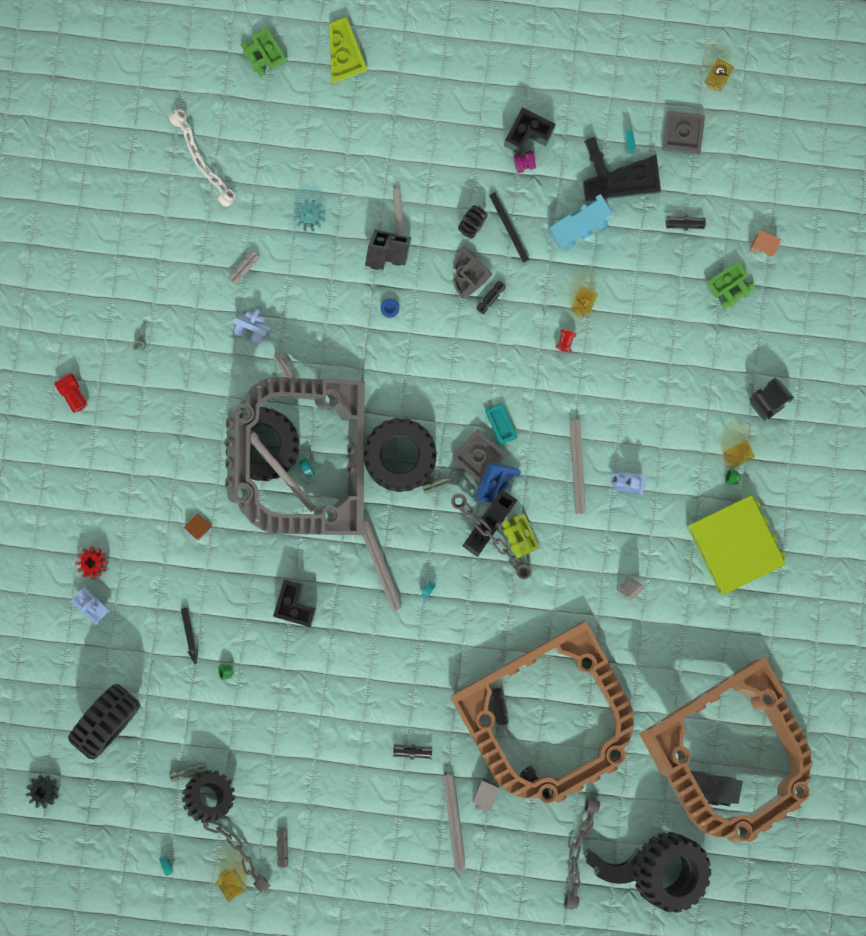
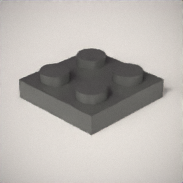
[662,111,705,154]
[452,429,506,483]

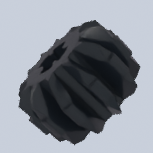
[458,205,488,239]
[26,775,60,809]

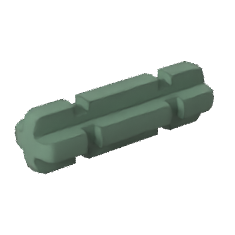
[422,473,459,494]
[169,763,207,782]

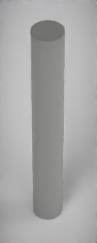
[393,188,405,236]

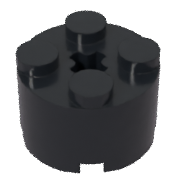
[749,377,795,422]

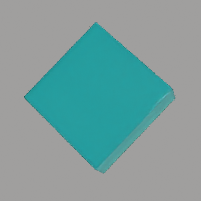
[623,130,636,154]

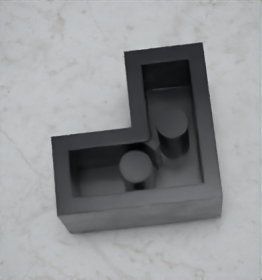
[504,107,556,155]
[365,229,412,270]
[273,579,317,627]
[690,770,743,807]

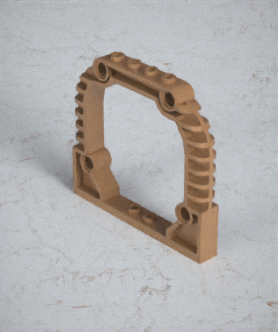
[450,621,634,804]
[639,657,813,842]

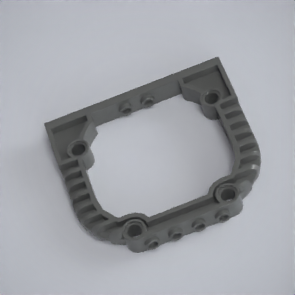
[225,377,365,535]

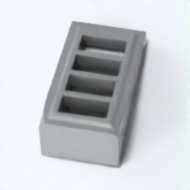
[617,577,644,600]

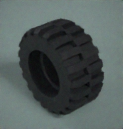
[224,407,300,482]
[363,418,437,492]
[68,684,141,760]
[633,832,711,913]

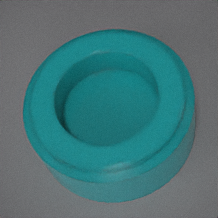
[299,458,315,478]
[420,580,436,600]
[159,855,173,876]

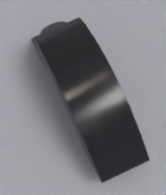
[462,489,518,557]
[583,847,642,884]

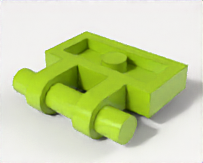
[501,514,539,558]

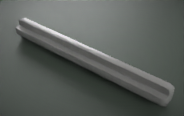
[570,419,586,514]
[363,520,402,611]
[443,774,465,871]

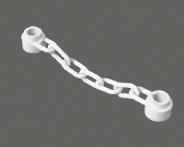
[169,109,235,207]

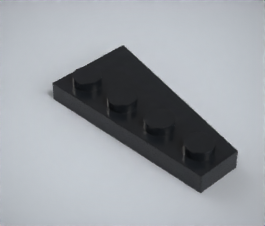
[583,154,661,202]

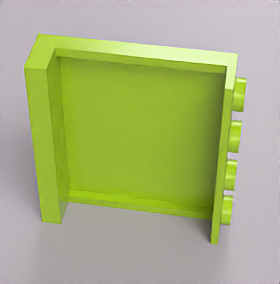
[687,495,786,595]

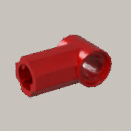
[54,372,88,413]

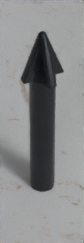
[180,607,198,665]

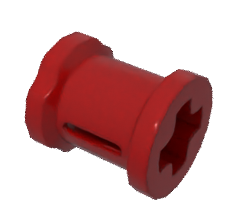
[555,329,577,353]

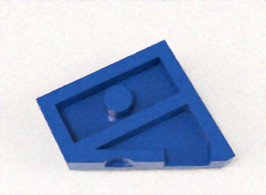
[475,463,521,503]

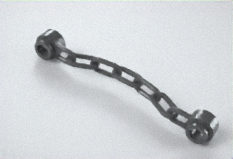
[451,493,532,579]
[564,797,600,910]
[188,811,271,892]

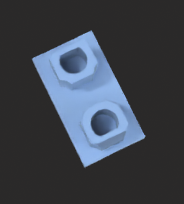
[233,309,271,344]
[610,471,647,495]
[71,587,110,625]

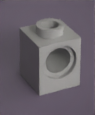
[473,779,500,811]

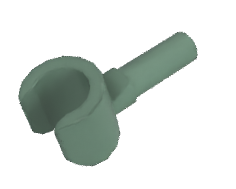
[133,325,147,351]

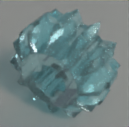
[293,199,326,232]

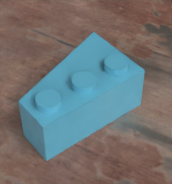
[549,194,613,250]

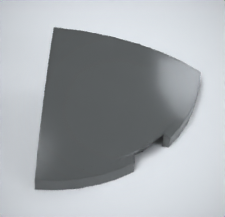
[453,246,493,300]

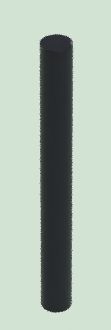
[489,192,530,263]

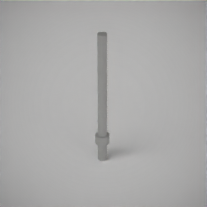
[250,430,316,512]

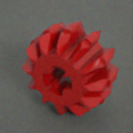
[75,546,109,579]

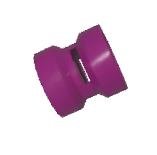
[513,150,537,174]

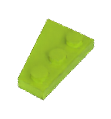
[329,17,367,84]

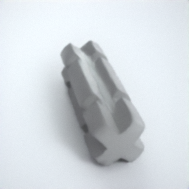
[228,251,259,284]
[274,352,296,378]

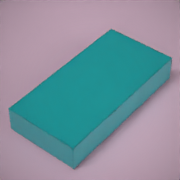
[485,403,518,446]

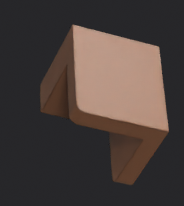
[749,230,781,257]

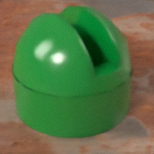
[725,469,741,485]
[218,664,234,680]

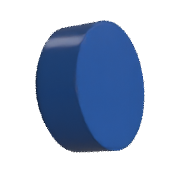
[380,299,400,318]

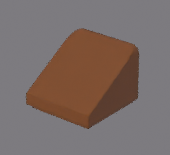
[183,514,212,541]

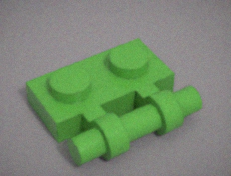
[240,27,287,77]
[705,261,755,310]

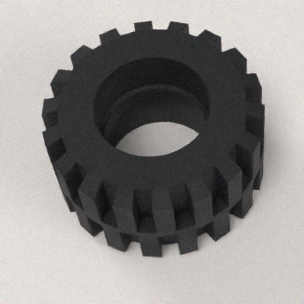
[182,770,235,823]

